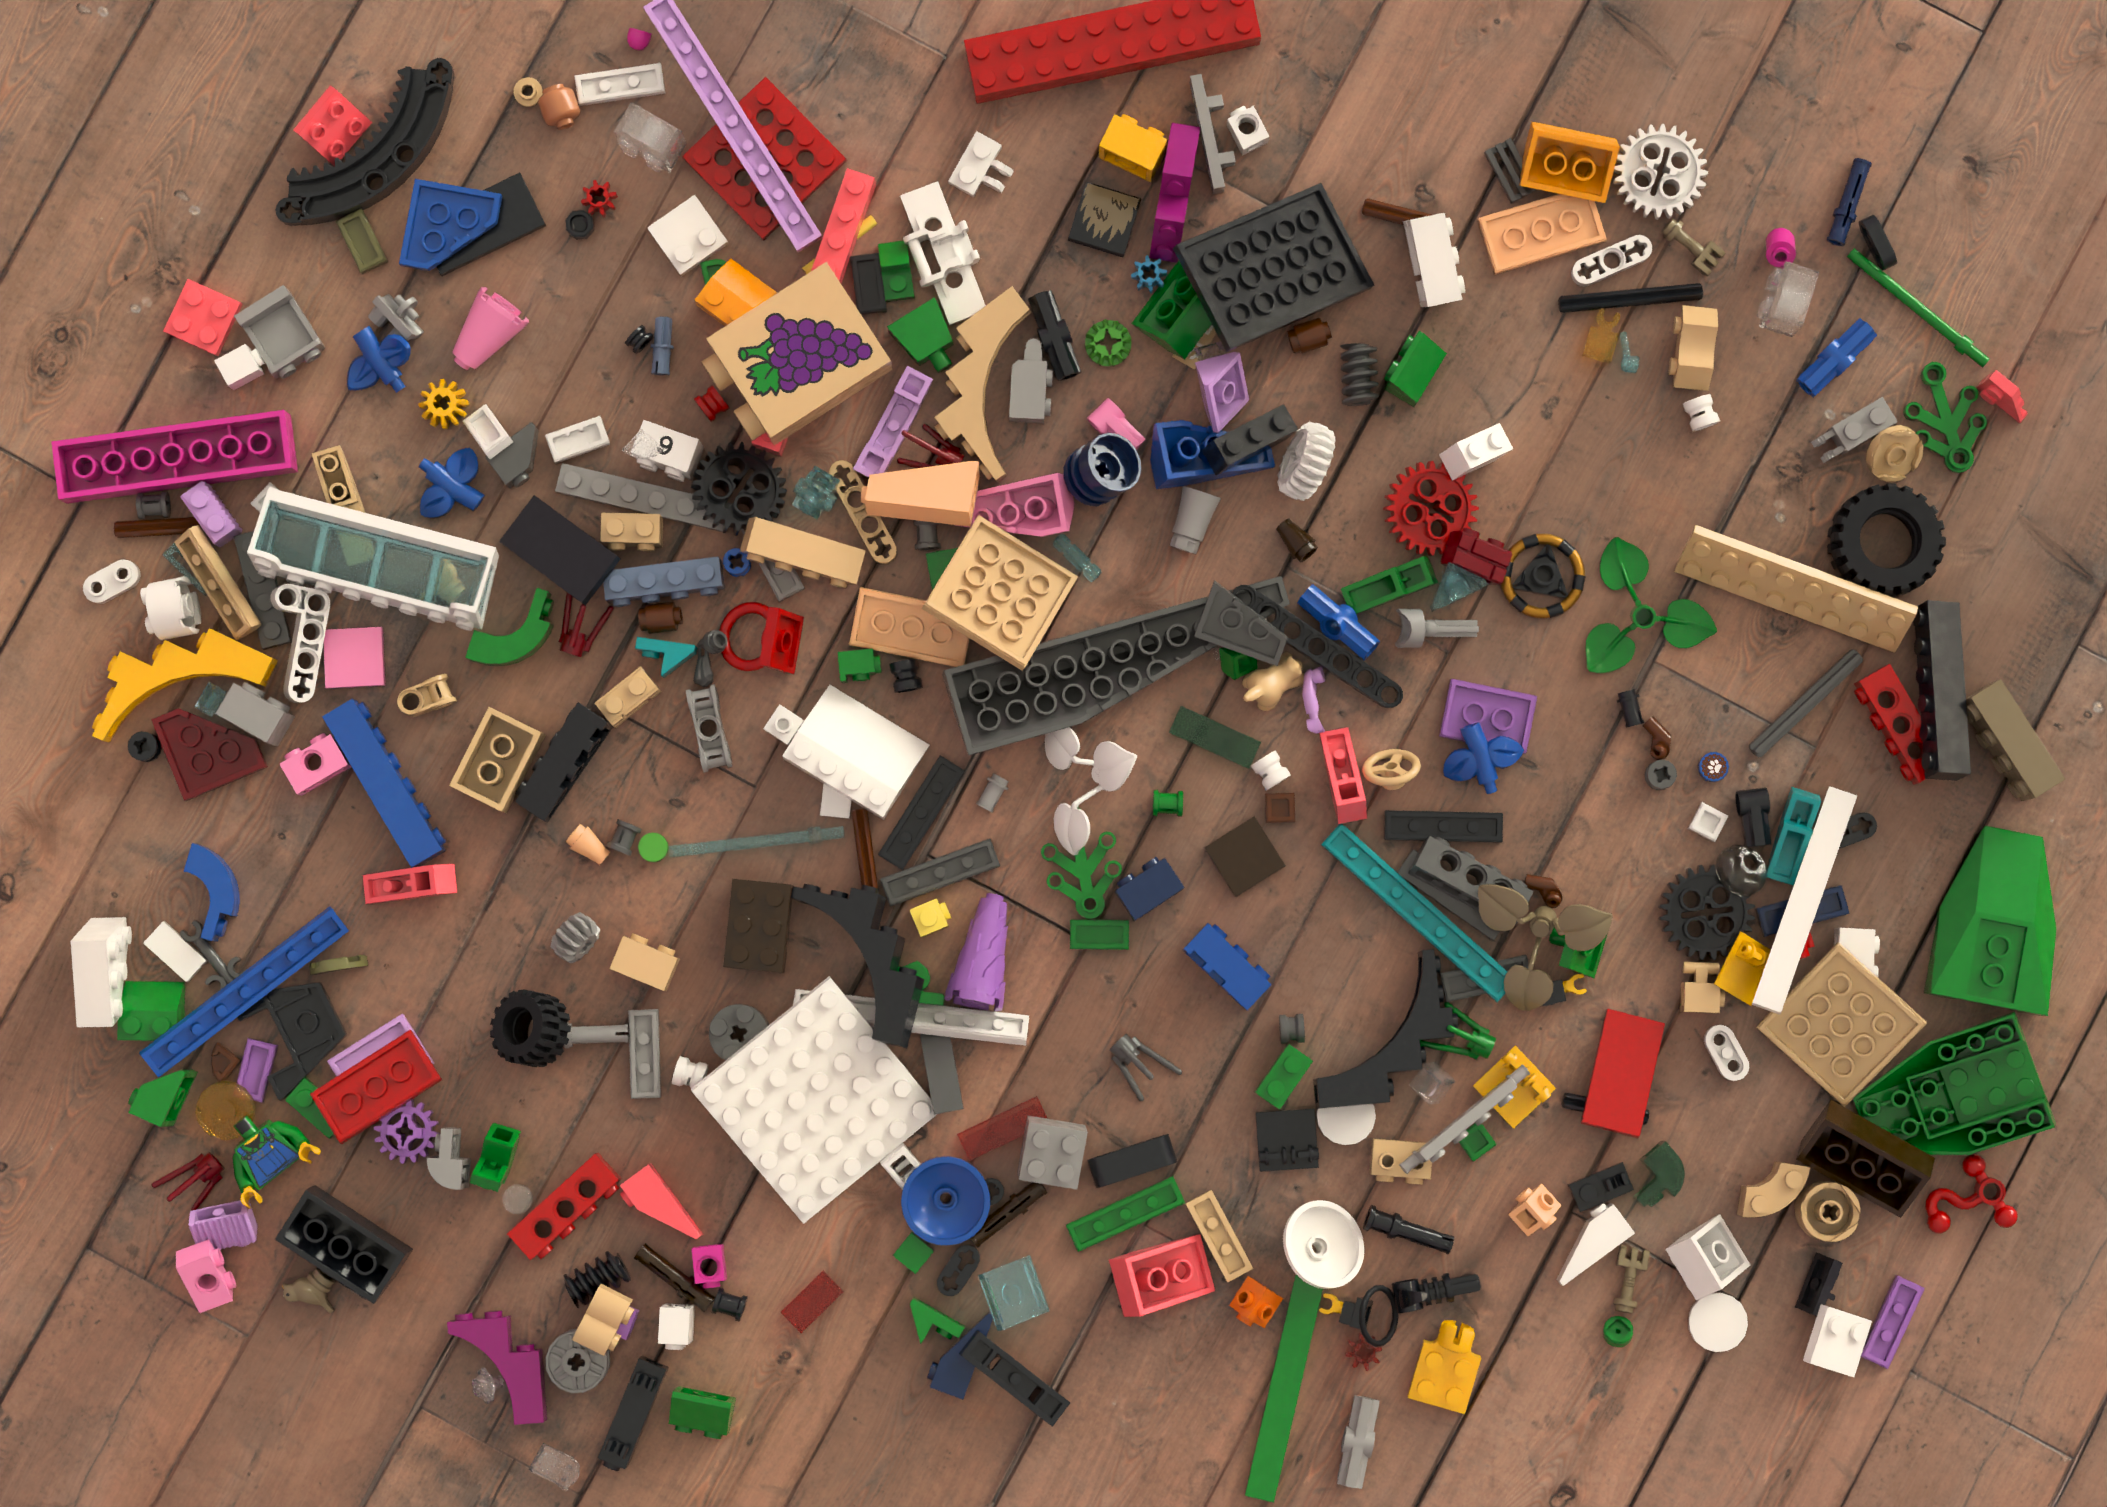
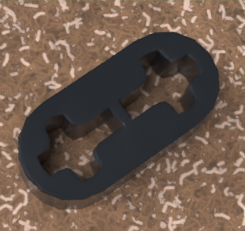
[1859,215,1897,270]
[1839,812,1877,849]
[937,1244,980,1296]

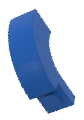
[184,843,240,942]

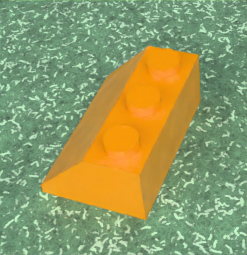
[1520,121,1620,203]
[695,258,777,326]

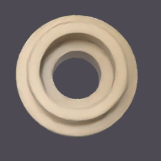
[514,77,543,107]

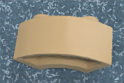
[1668,305,1718,391]
[1737,1161,1810,1217]

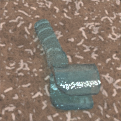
[1619,332,1639,373]

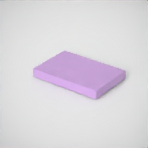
[327,1014,434,1077]

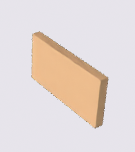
[1478,194,1607,275]
[849,587,970,667]

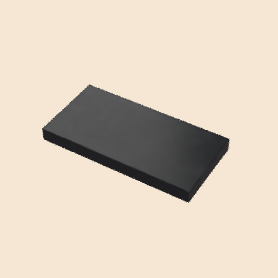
[436,172,546,276]
[499,495,621,606]

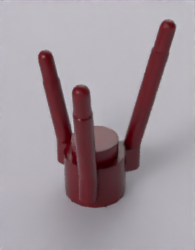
[897,424,965,468]
[558,593,614,657]
[152,1152,225,1210]

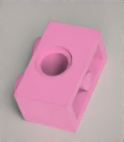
[280,733,351,796]
[176,1239,236,1313]

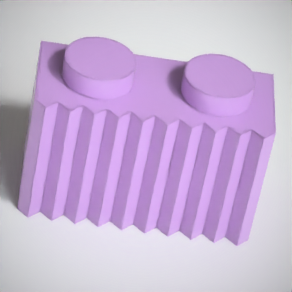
[180,481,242,547]
[188,1200,258,1250]

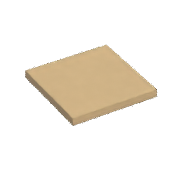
[922,515,1078,671]
[1756,942,1927,1107]

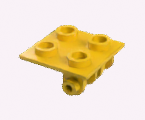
[1714,931,1771,1006]
[1473,1045,1556,1129]

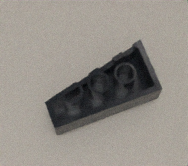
[515,702,613,823]

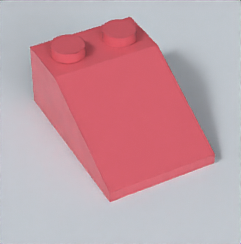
[1109,1234,1215,1317]

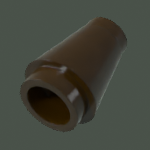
[1276,518,1318,562]

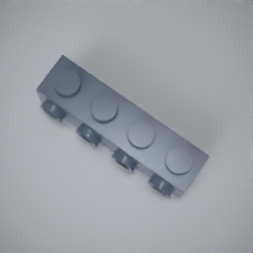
[603,556,725,607]

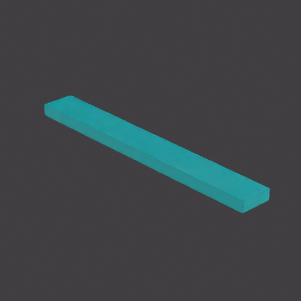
[1321,824,1507,1003]

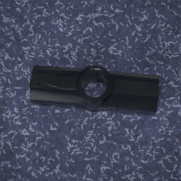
[1028,290,1081,381]

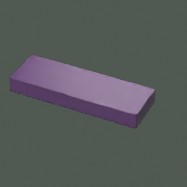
[1861,1275,1925,1369]

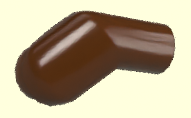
[1642,716,1671,760]
[1524,874,1562,908]

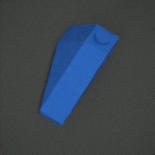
[1150,420,1275,489]

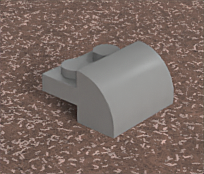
[427,1127,471,1190]

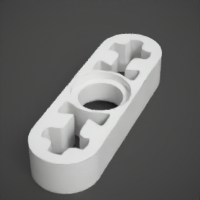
[1571,235,1652,287]

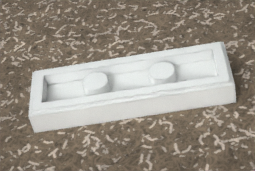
[574,63,665,106]

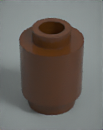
[1287,318,1332,354]
[638,601,683,634]

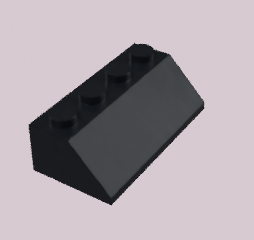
[275,1185,413,1304]

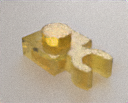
[1582,308,1620,363]

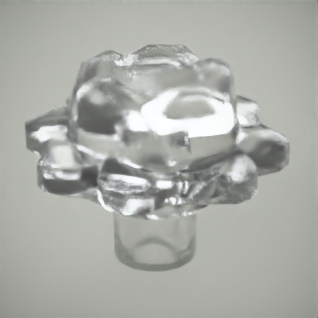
[472,1367,504,1404]

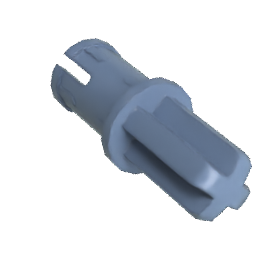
[650,316,674,376]

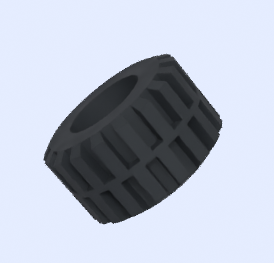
[490,989,571,1067]

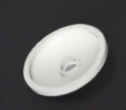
[1283,1200,1364,1289]

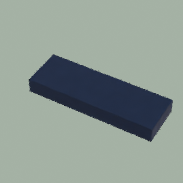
[1755,885,1850,937]

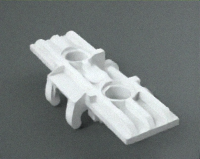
[900,181,986,326]

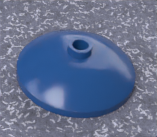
[901,1156,990,1246]

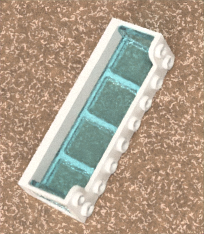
[247,488,499,631]

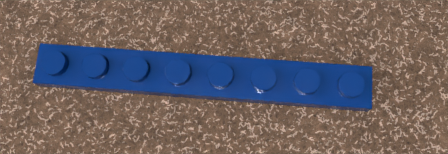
[139,906,349,1078]

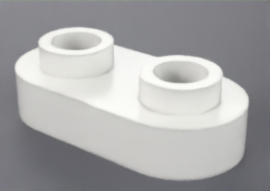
[83,559,141,604]
[1704,1025,1749,1081]

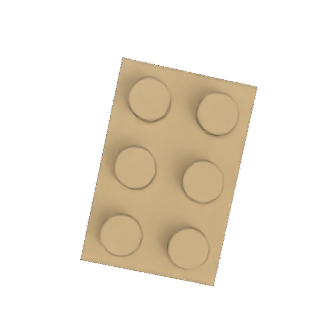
[449,707,546,814]

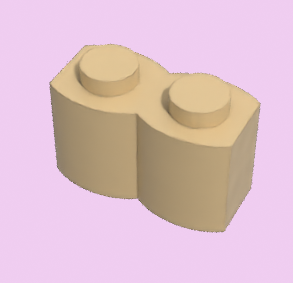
[572,1284,635,1356]

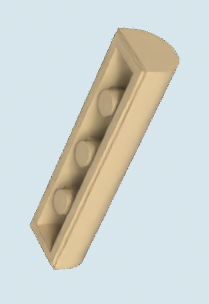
[174,525,262,640]

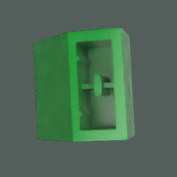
[1383,331,1447,407]

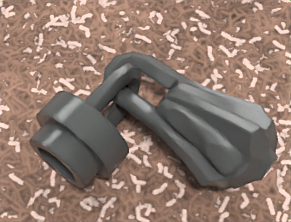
[694,630,727,688]

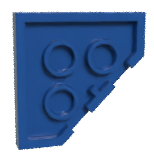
[399,179,503,271]

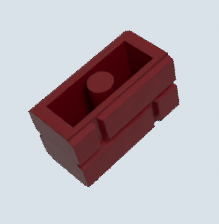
[1440,528,1512,585]

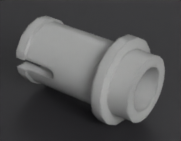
[976,773,1009,813]

